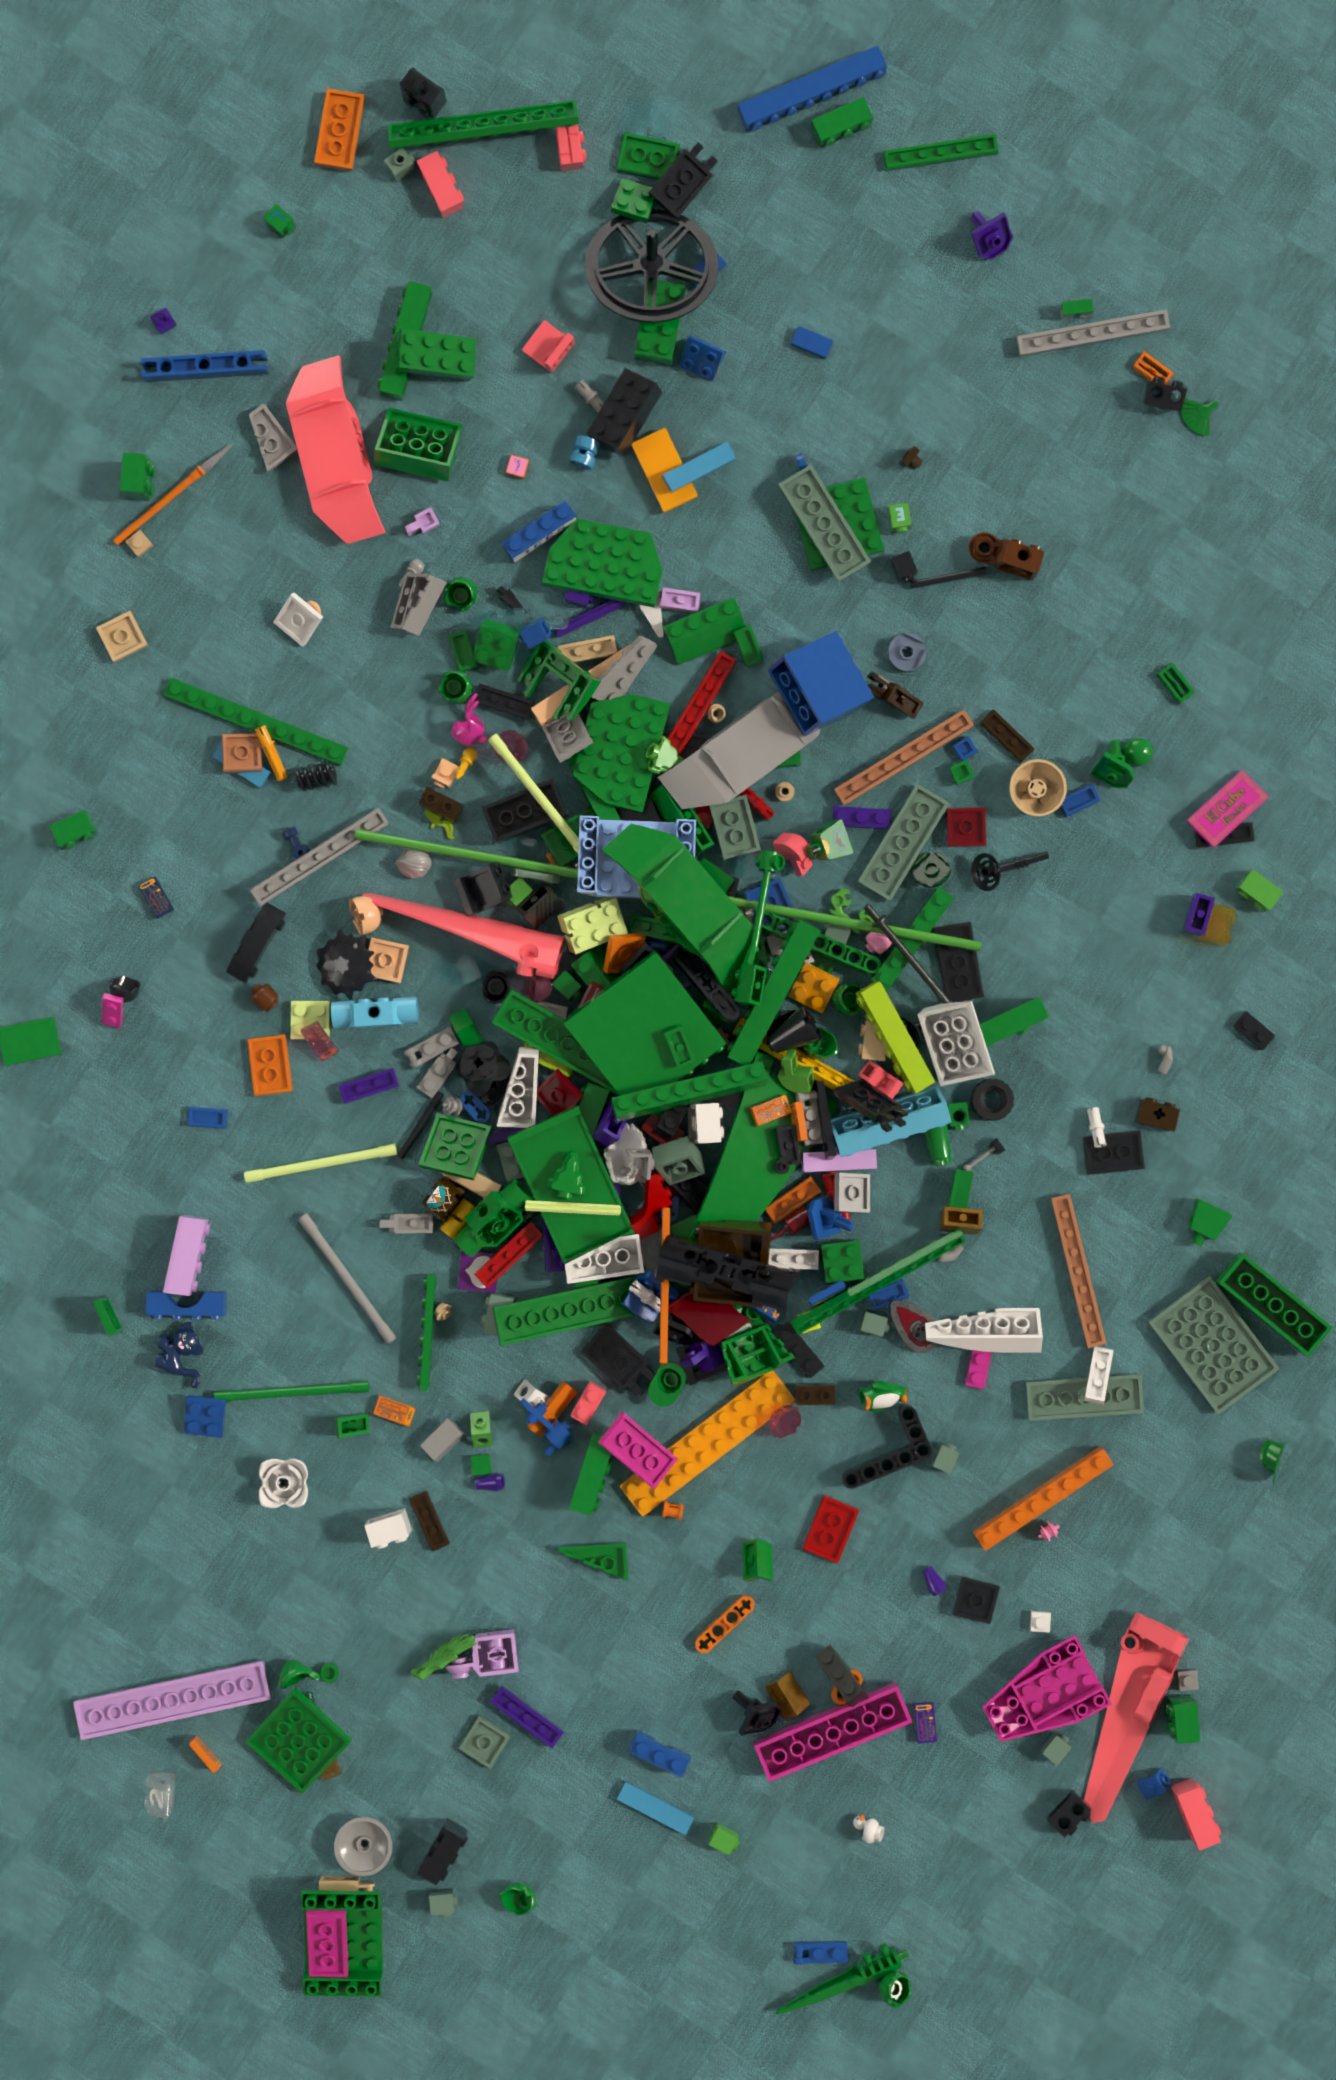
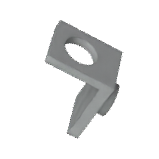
[626,1149,655,1180]

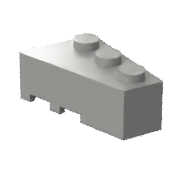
[390,573,447,636]

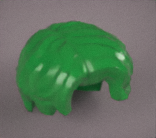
[444,577,478,613]
[437,670,473,705]
[833,983,864,1017]

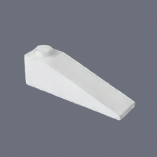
[565,1234,644,1284]

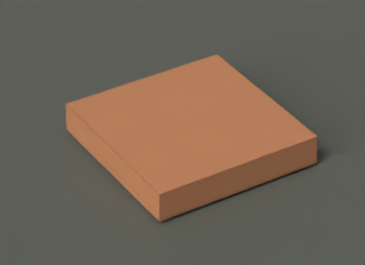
[222,733,262,773]

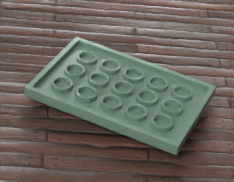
[1148,1276,1280,1415]

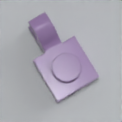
[405,507,440,536]

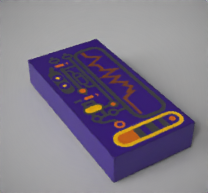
[914,1702,937,1744]

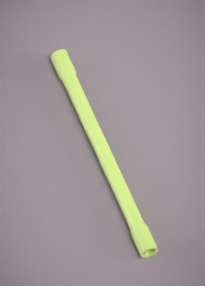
[488,733,579,854]
[244,1143,397,1183]

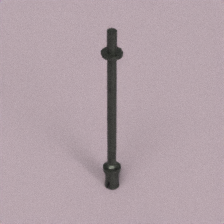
[863,904,957,1004]

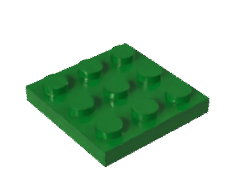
[418,1113,492,1181]

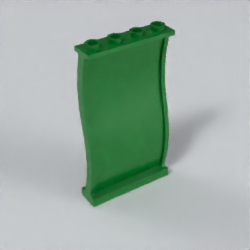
[507,1105,635,1265]

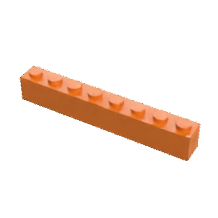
[972,1446,1114,1551]

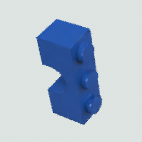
[629,1730,690,1778]

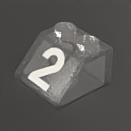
[144,1771,176,1821]

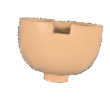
[349,896,383,935]

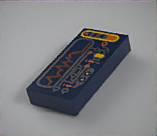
[138,876,175,919]

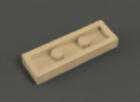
[558,635,617,663]

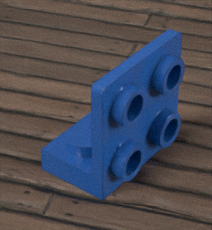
[622,1271,679,1325]

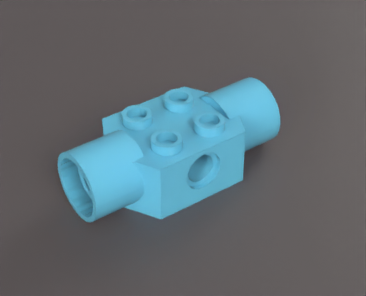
[331,997,419,1029]

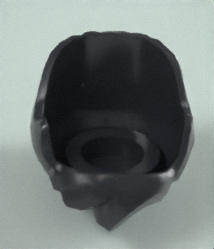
[481,970,510,1004]
[109,976,140,1003]

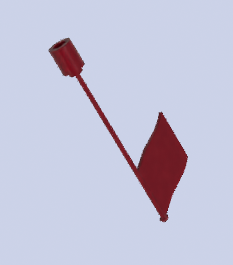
[668,1207,810,1346]

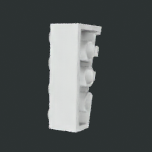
[496,1047,539,1128]

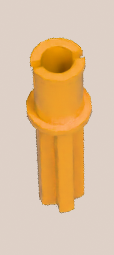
[254,725,288,781]

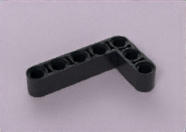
[842,1404,932,1489]

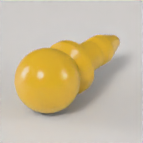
[456,747,478,780]

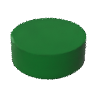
[319,1662,339,1683]

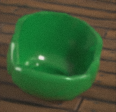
[1121,738,1153,767]

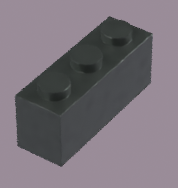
[815,1645,868,1707]

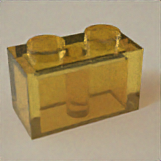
[1200,903,1237,947]

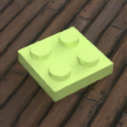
[291,1001,330,1040]

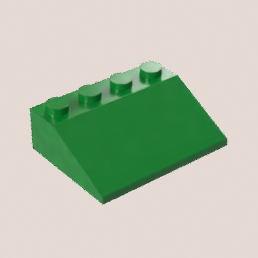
[374,408,463,482]

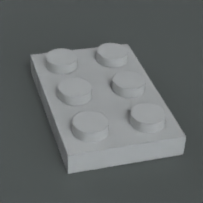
[542,713,593,763]

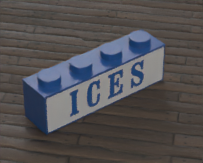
[502,500,577,563]

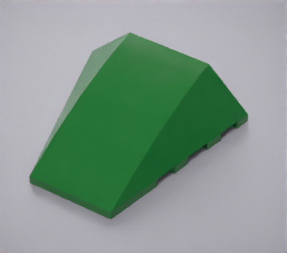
[720,1305,795,1385]

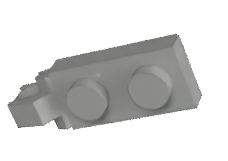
[417,1048,459,1098]
[380,1214,433,1233]

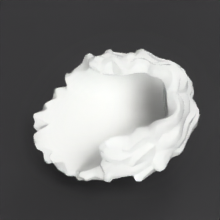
[604,1123,647,1185]

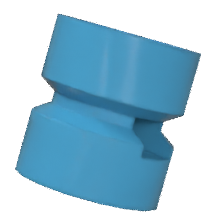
[569,435,601,470]

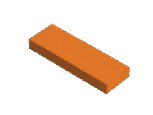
[765,1176,822,1224]
[527,1381,578,1437]

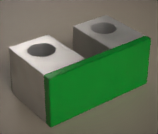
[1059,299,1094,320]

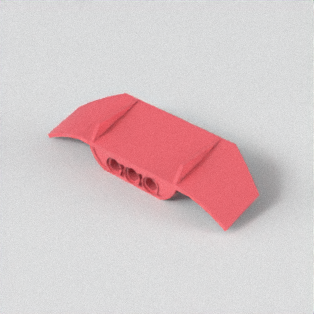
[286,355,386,544]

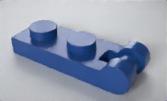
[793,1941,848,1965]

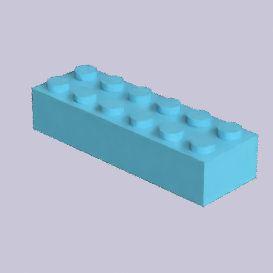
[831,1086,951,1157]

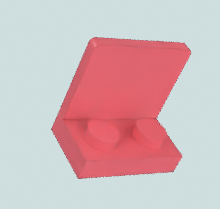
[522,320,575,373]

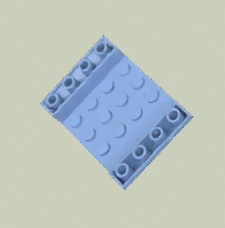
[577,816,696,898]

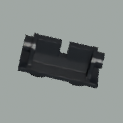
[480,1074,511,1109]

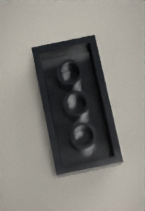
[587,368,662,457]
[481,779,568,845]

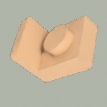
[431,758,459,789]

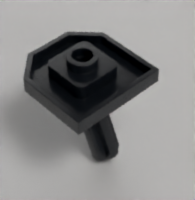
[653,1297,695,1345]
[732,1691,782,1736]

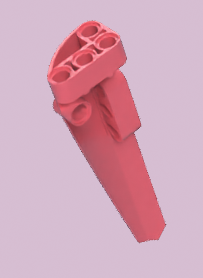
[362,893,565,979]
[1084,1612,1190,1823]

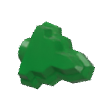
[546,1151,585,1199]

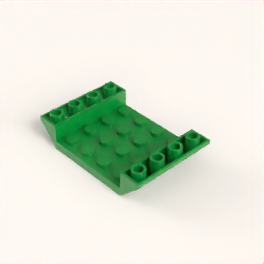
[301,1890,383,1997]

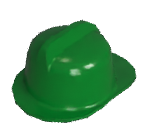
[648,1362,686,1407]
[1259,1439,1287,1484]

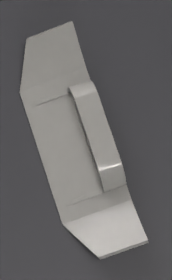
[658,692,821,809]

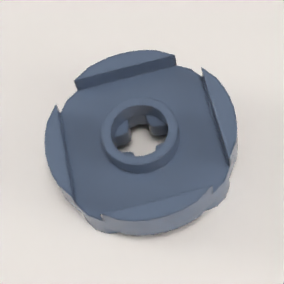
[888,633,927,672]

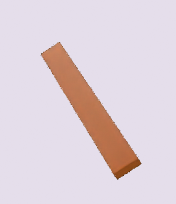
[659,1208,670,1365]

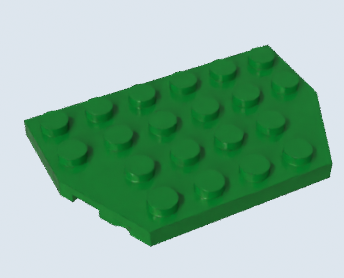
[542,518,662,608]
[572,694,670,814]

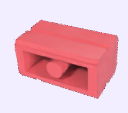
[556,125,587,171]
[570,1381,606,1426]

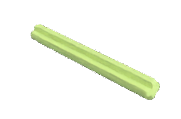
[525,1200,621,1216]

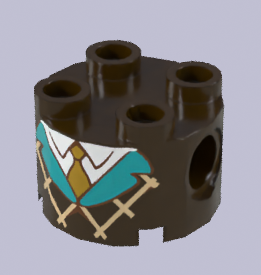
[422,1178,466,1222]

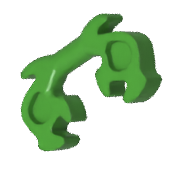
[829,888,874,934]

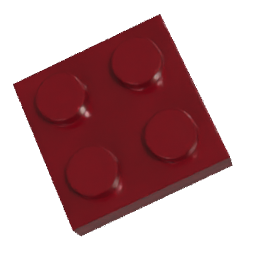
[946,808,986,847]
[536,1069,584,1116]

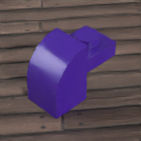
[679,1341,725,1372]

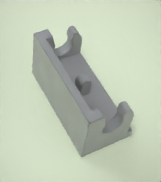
[420,1418,466,1461]

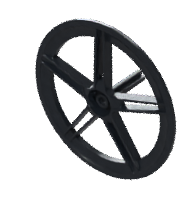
[585,209,718,323]

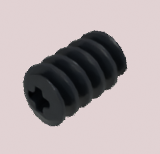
[295,762,337,792]

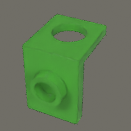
[470,1411,493,1448]

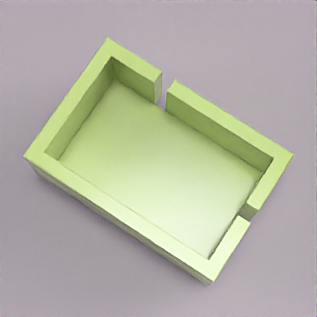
[557,897,628,954]

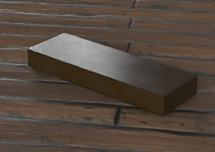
[980,709,1035,763]
[409,1490,450,1552]

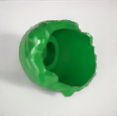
[879,1972,912,2008]

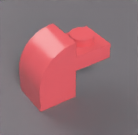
[772,832,813,876]
[858,1060,903,1099]

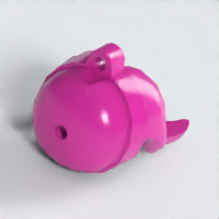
[451,693,487,746]

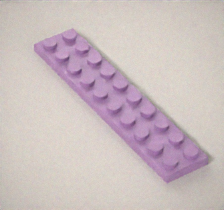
[73,1660,271,1740]

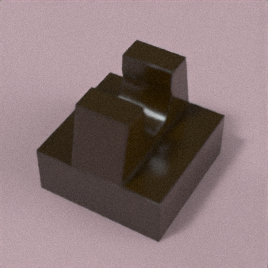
[899,446,923,469]

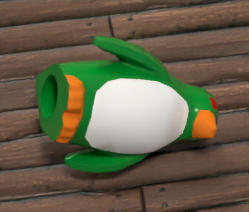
[858,1380,909,1412]

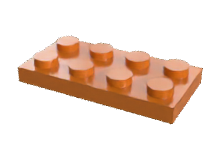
[314,88,365,171]

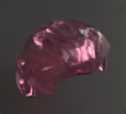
[491,730,528,761]
[527,970,553,1003]
[769,1404,801,1439]

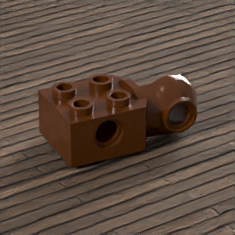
[968,532,1045,581]

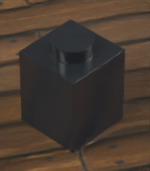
[890,551,918,583]

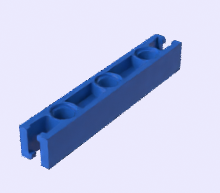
[141,350,269,382]

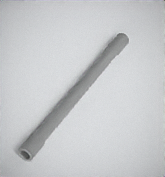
[298,1213,397,1344]

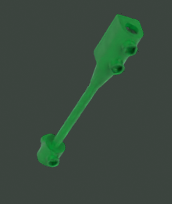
[732,850,785,1007]

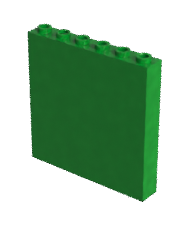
[563,950,727,1096]

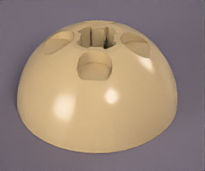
[1009,759,1067,816]

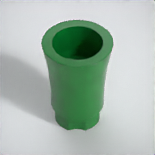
[923,1124,952,1166]

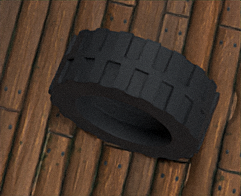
[970,1078,1014,1121]

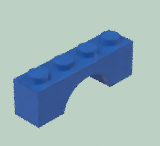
[146,1291,227,1320]

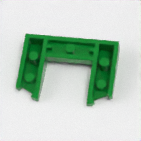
[517,640,601,721]

